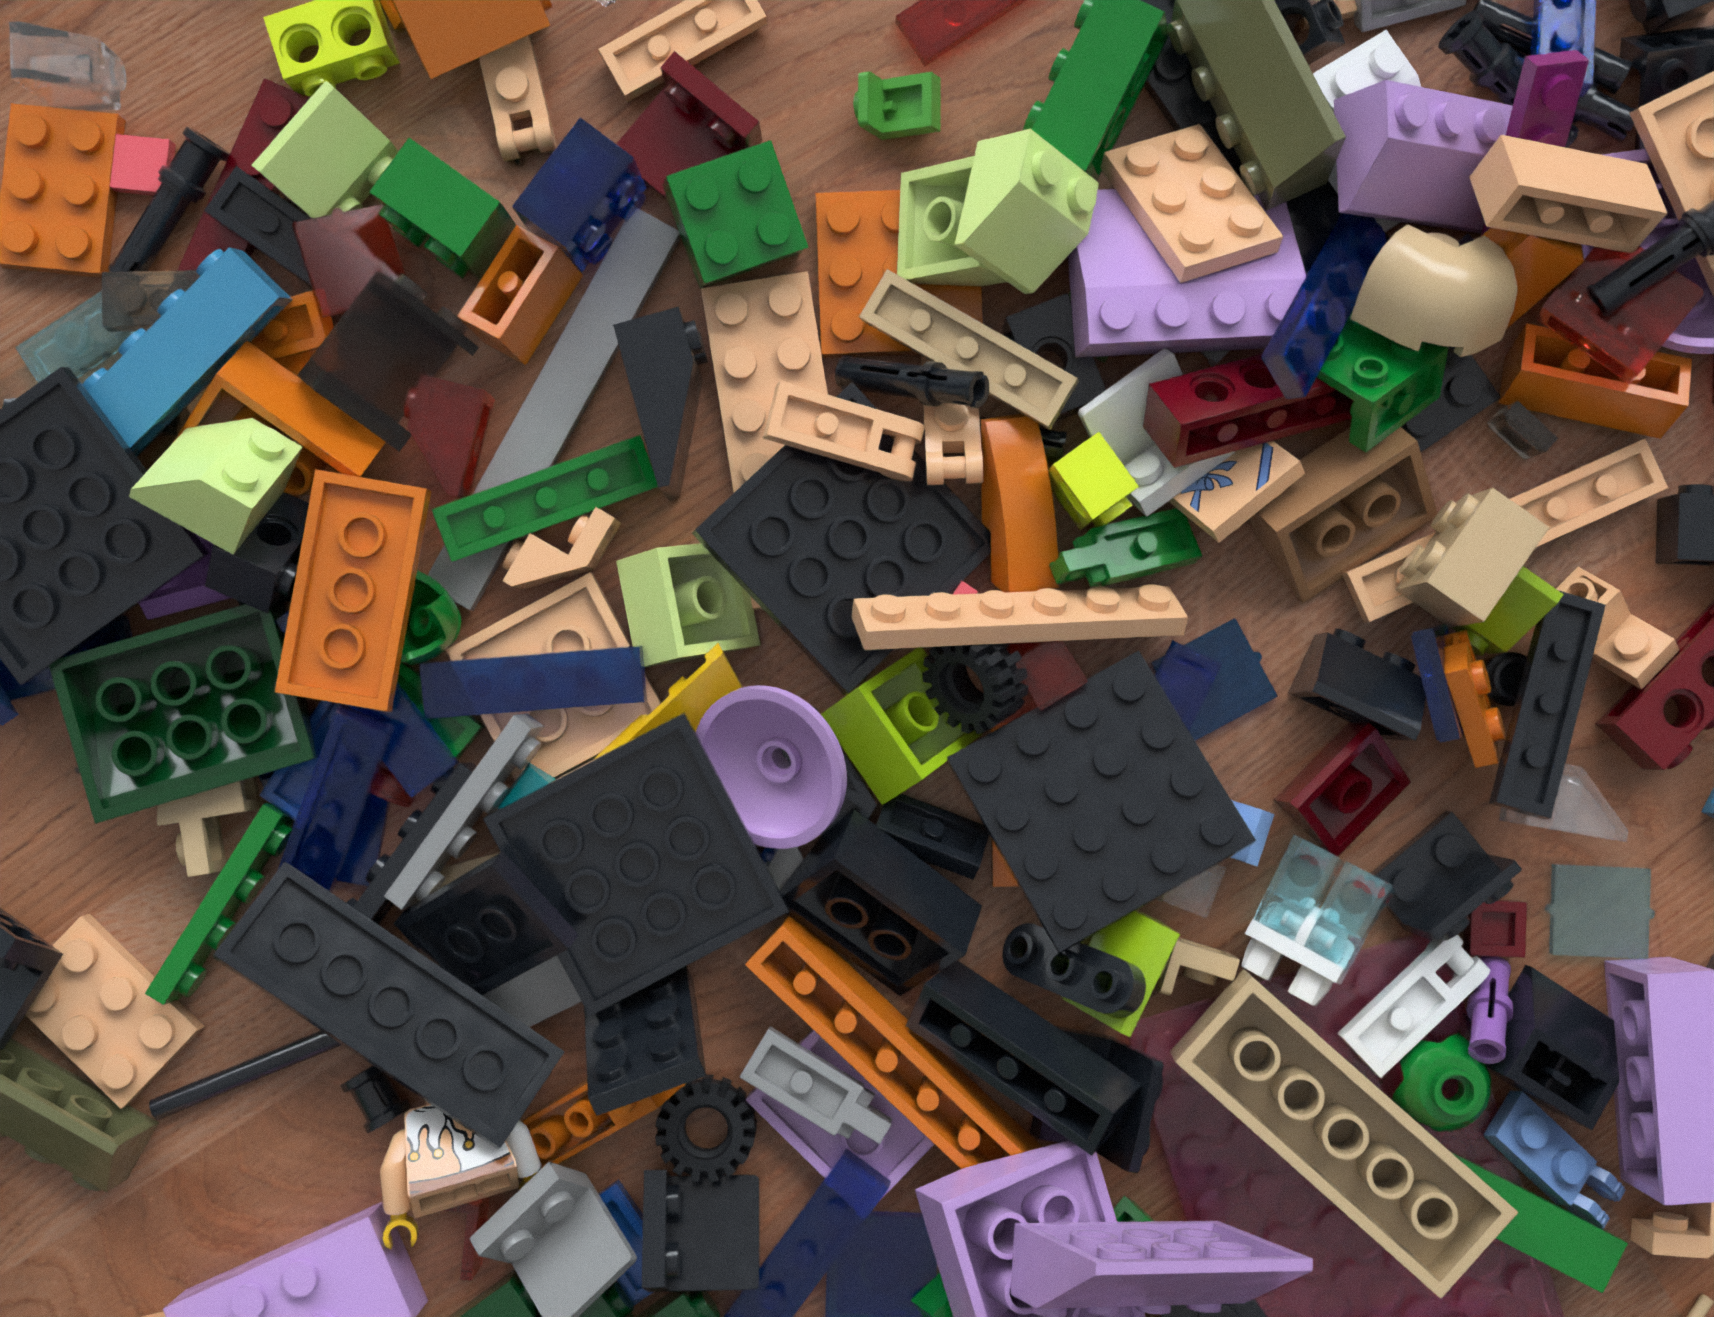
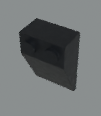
[613,307,708,500]

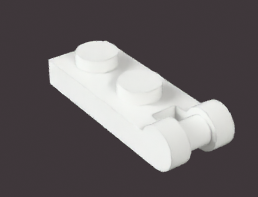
[1337,935,1490,1078]

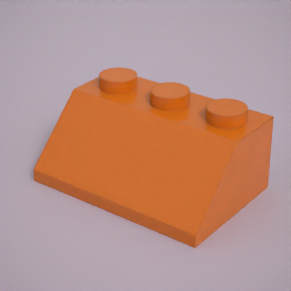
[173,341,387,503]

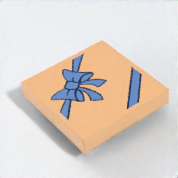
[1168,441,1305,543]

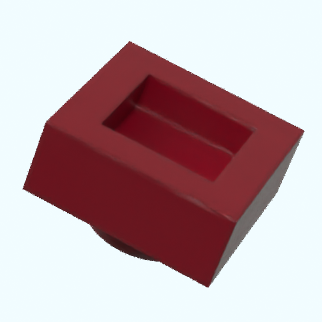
[1464,900,1527,958]

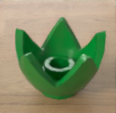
[401,570,461,665]
[1391,1034,1491,1132]

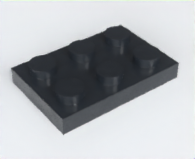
[393,851,579,995]
[584,966,707,1116]

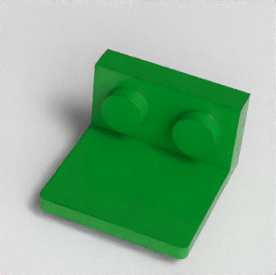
[1287,301,1448,453]

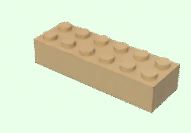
[1170,969,1519,1299]

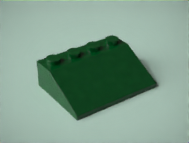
[49,601,317,824]

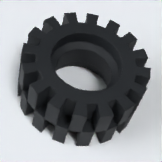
[922,643,1029,734]
[655,1075,757,1183]

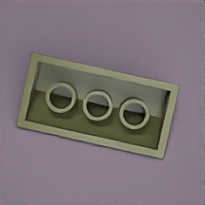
[1168,0,1346,211]
[0,1038,159,1192]

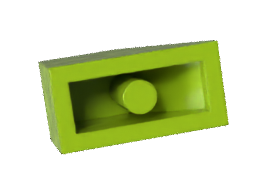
[1451,566,1564,656]

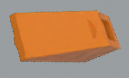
[521,1079,686,1168]

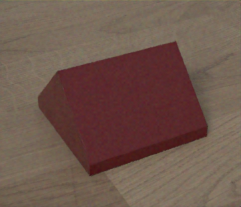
[1273,723,1411,859]

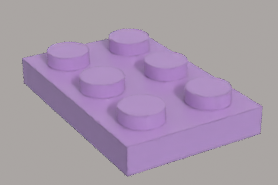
[746,1029,934,1217]

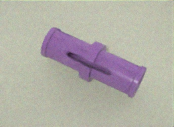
[1467,956,1513,1064]

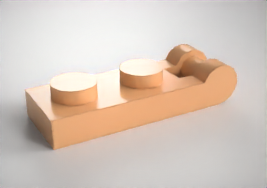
[479,34,557,162]
[921,356,983,485]
[763,381,925,481]

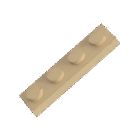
[859,269,1079,430]

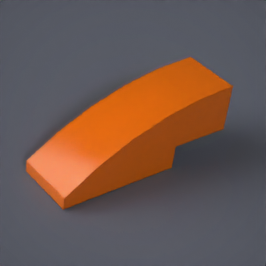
[981,414,1059,593]

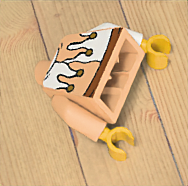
[380,1101,542,1250]

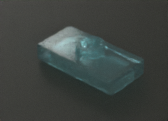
[15,288,137,383]

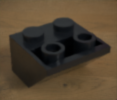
[1485,965,1620,1130]

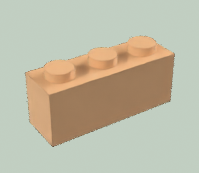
[1469,135,1667,253]

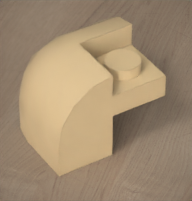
[1350,225,1518,357]

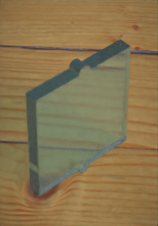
[1545,864,1655,959]

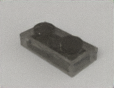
[102,270,200,332]

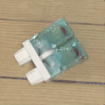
[1241,834,1396,1006]

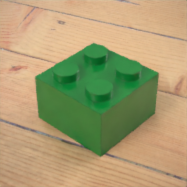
[369,137,516,280]
[662,140,808,289]

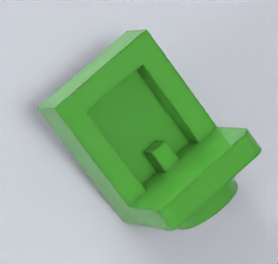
[853,71,941,140]

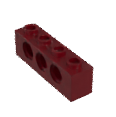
[1143,347,1354,468]
[1595,600,1714,770]

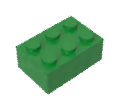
[1023,0,1169,181]

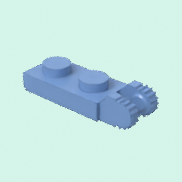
[1483,1090,1626,1229]

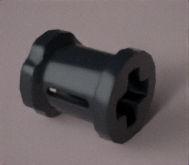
[340,1066,411,1133]

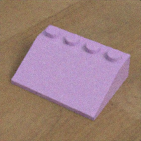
[1068,189,1311,358]
[915,1140,1145,1317]
[1011,1221,1313,1317]

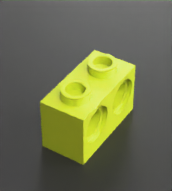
[263,0,400,97]
[1048,432,1139,530]

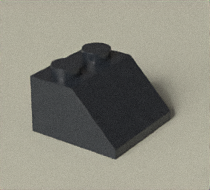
[1288,628,1428,741]

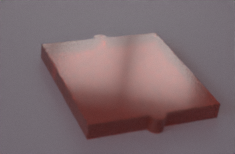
[292,204,412,318]

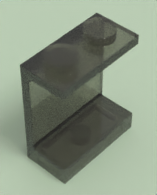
[297,270,479,452]

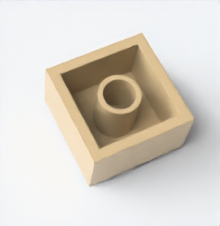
[1396,487,1550,627]

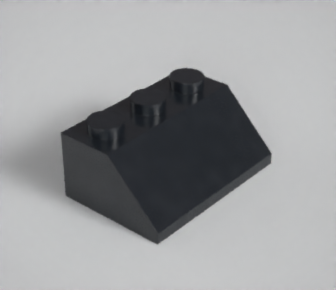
[780,810,982,996]

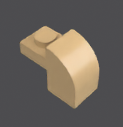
[157,777,261,877]

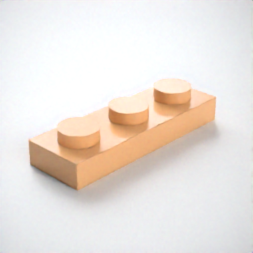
[598,0,767,102]

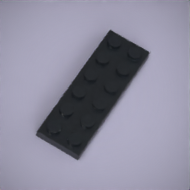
[213,862,565,1149]

